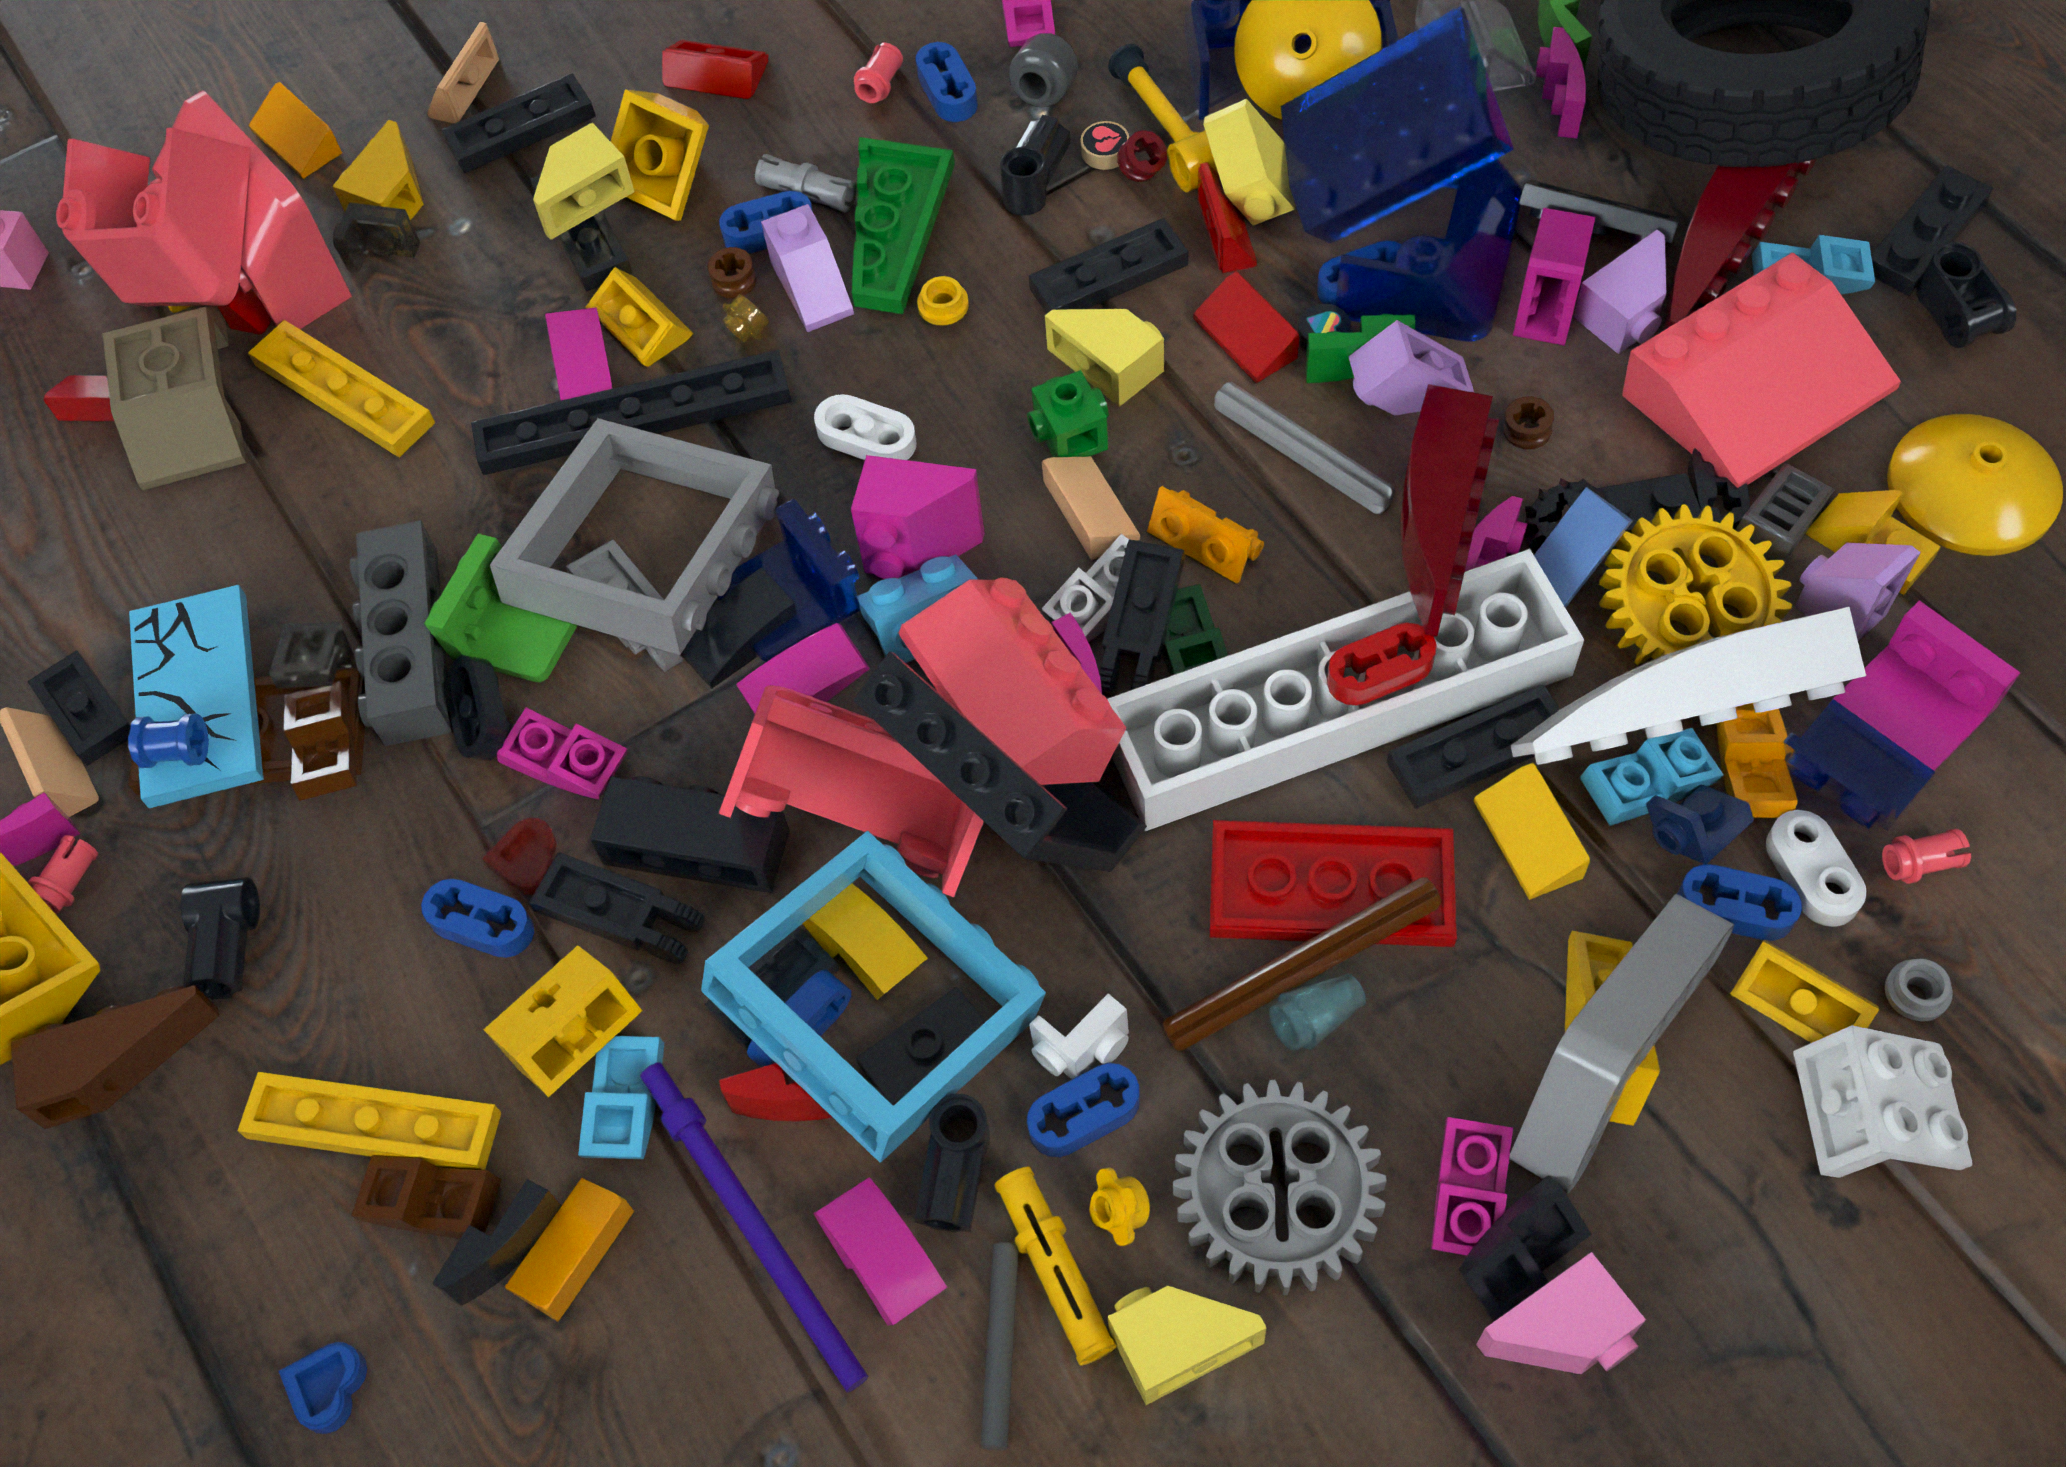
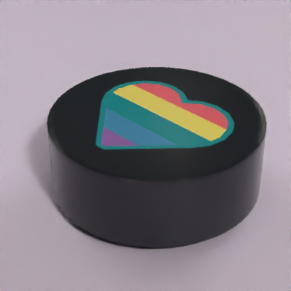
[1298,304,1351,351]

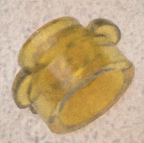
[722,294,770,342]

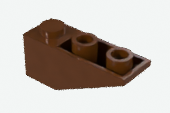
[11,985,219,1129]

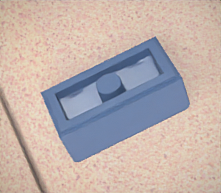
[1534,487,1633,608]

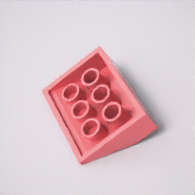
[1622,252,1901,488]

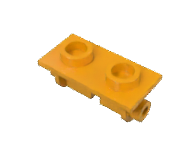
[1147,486,1264,584]

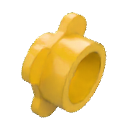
[1089,1167,1150,1246]

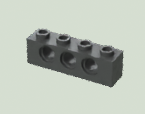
[350,520,452,746]

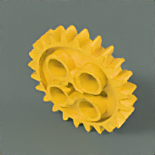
[1599,504,1792,665]

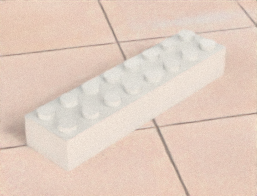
[1107,549,1584,831]

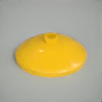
[1234,0,1383,124]
[1887,414,2063,556]

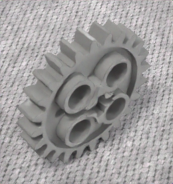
[1173,1080,1387,1295]

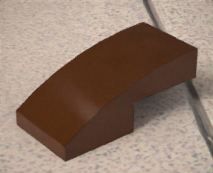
[284,681,357,801]
[351,1155,502,1239]

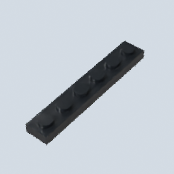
[471,350,792,475]

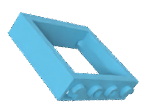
[701,831,1046,1163]

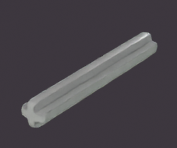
[1214,382,1395,514]

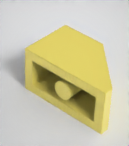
[1203,99,1303,226]
[533,122,635,240]
[1045,309,1164,407]
[1108,1286,1267,1405]

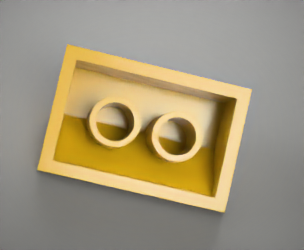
[0,852,100,1065]

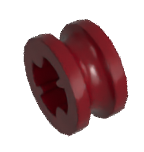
[1117,130,1167,182]

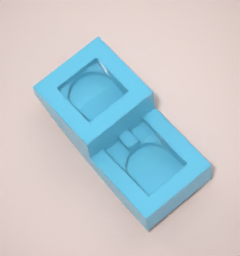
[1751,235,1875,295]
[578,1036,665,1159]

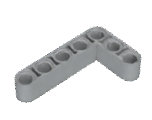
[1509,894,1735,1194]

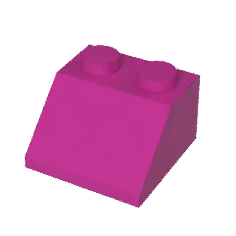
[851,455,985,579]

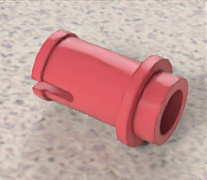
[854,42,903,103]
[1882,829,1971,884]
[28,835,98,914]

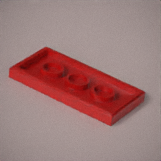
[1209,820,1457,947]

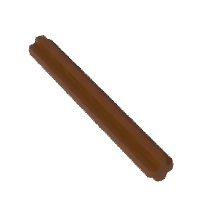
[1163,877,1442,1051]

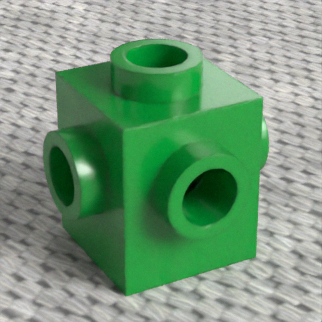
[1027,370,1109,457]

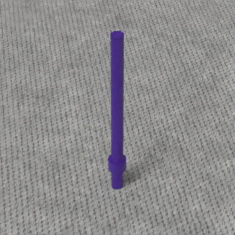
[640,1062,869,1393]

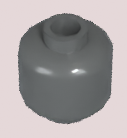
[1009,33,1078,107]

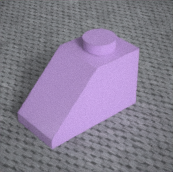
[761,204,854,332]
[1573,230,1666,354]
[1348,320,1474,416]
[1795,543,1921,641]

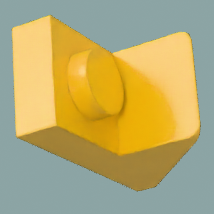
[1806,490,1941,595]

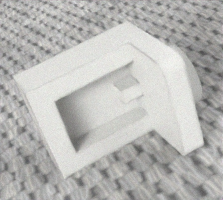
[1029,994,1129,1079]

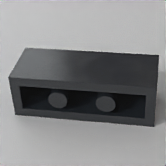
[590,776,790,893]

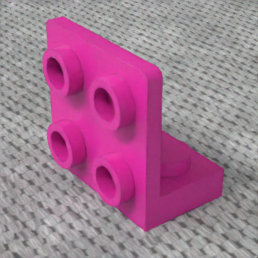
[1829,600,2020,779]

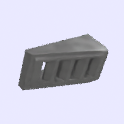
[1736,463,1835,563]

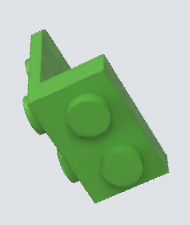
[424,534,578,682]

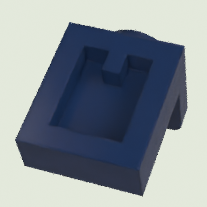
[1646,784,1754,865]

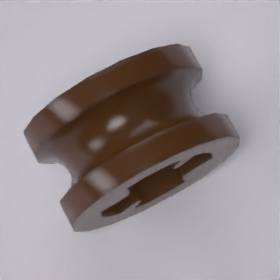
[707,247,757,299]
[1503,396,1554,449]

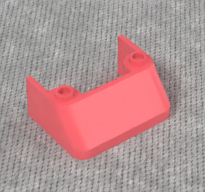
[150,90,352,329]
[56,128,251,306]
[719,685,984,897]

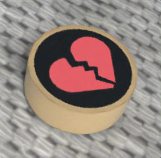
[1080,121,1129,170]

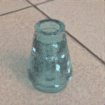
[1269,973,1366,1051]

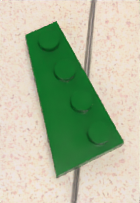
[852,137,955,314]

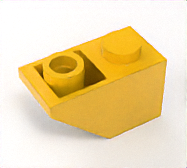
[332,120,424,238]

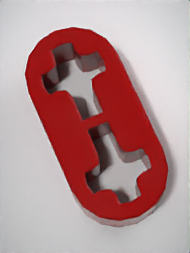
[1327,623,1437,706]

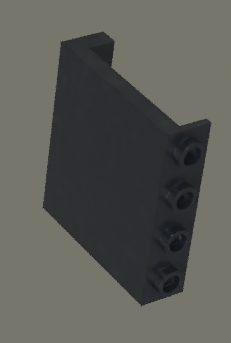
[853,651,1147,872]

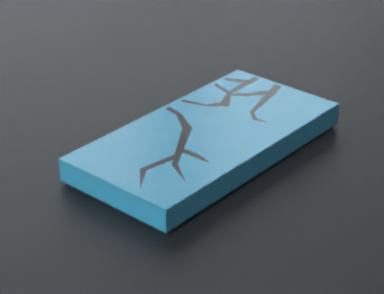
[129,585,264,808]

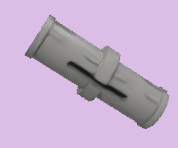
[755,154,857,213]

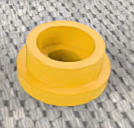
[917,276,969,325]

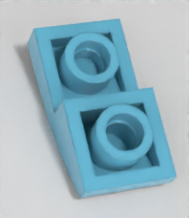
[1580,728,1723,826]

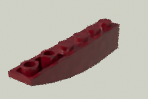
[1662,159,1817,331]
[1400,384,1499,637]

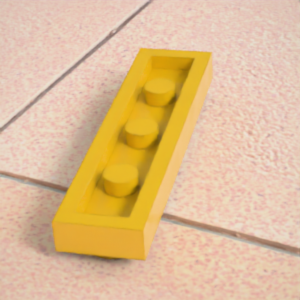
[248,320,435,458]
[237,1072,501,1170]

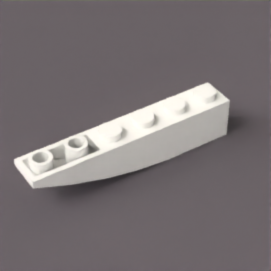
[1511,607,1866,765]

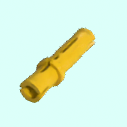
[994,1167,1117,1366]

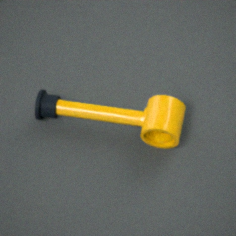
[1108,44,1218,192]

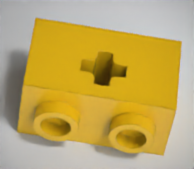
[483,945,642,1098]

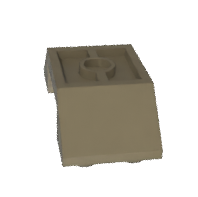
[102,306,246,491]

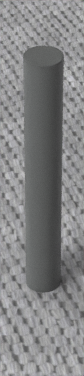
[980,1242,1019,1451]

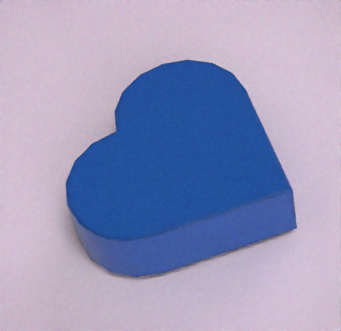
[279,1342,367,1434]

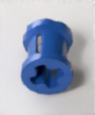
[128,713,209,768]

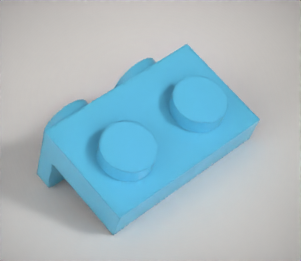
[856,554,978,663]

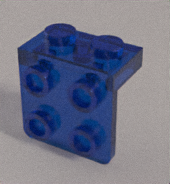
[717,498,860,662]
[1783,699,1935,831]

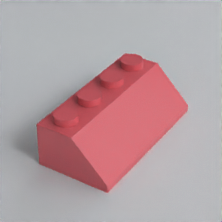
[898,578,1127,785]

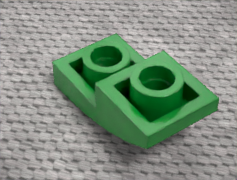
[1305,314,1415,383]

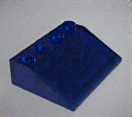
[1281,6,1514,244]

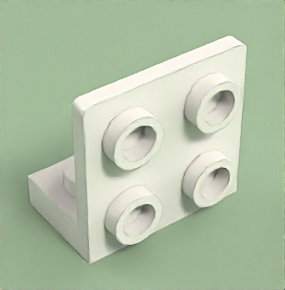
[1793,1025,1972,1178]

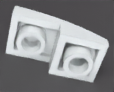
[1042,533,1129,642]

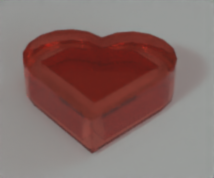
[482,818,557,895]

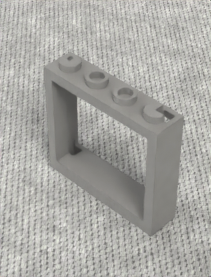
[490,418,779,655]

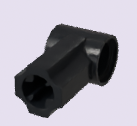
[1000,115,1071,216]
[181,877,260,1000]
[915,1094,990,1233]

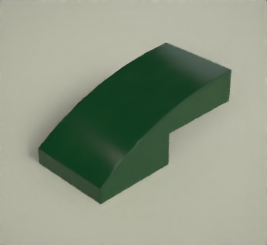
[1162,583,1228,676]

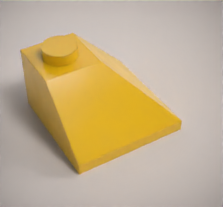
[610,89,709,221]

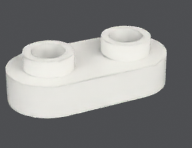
[814,394,916,460]
[1766,810,1866,927]

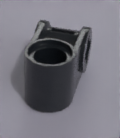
[1916,242,2016,348]

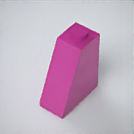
[1513,208,1595,346]

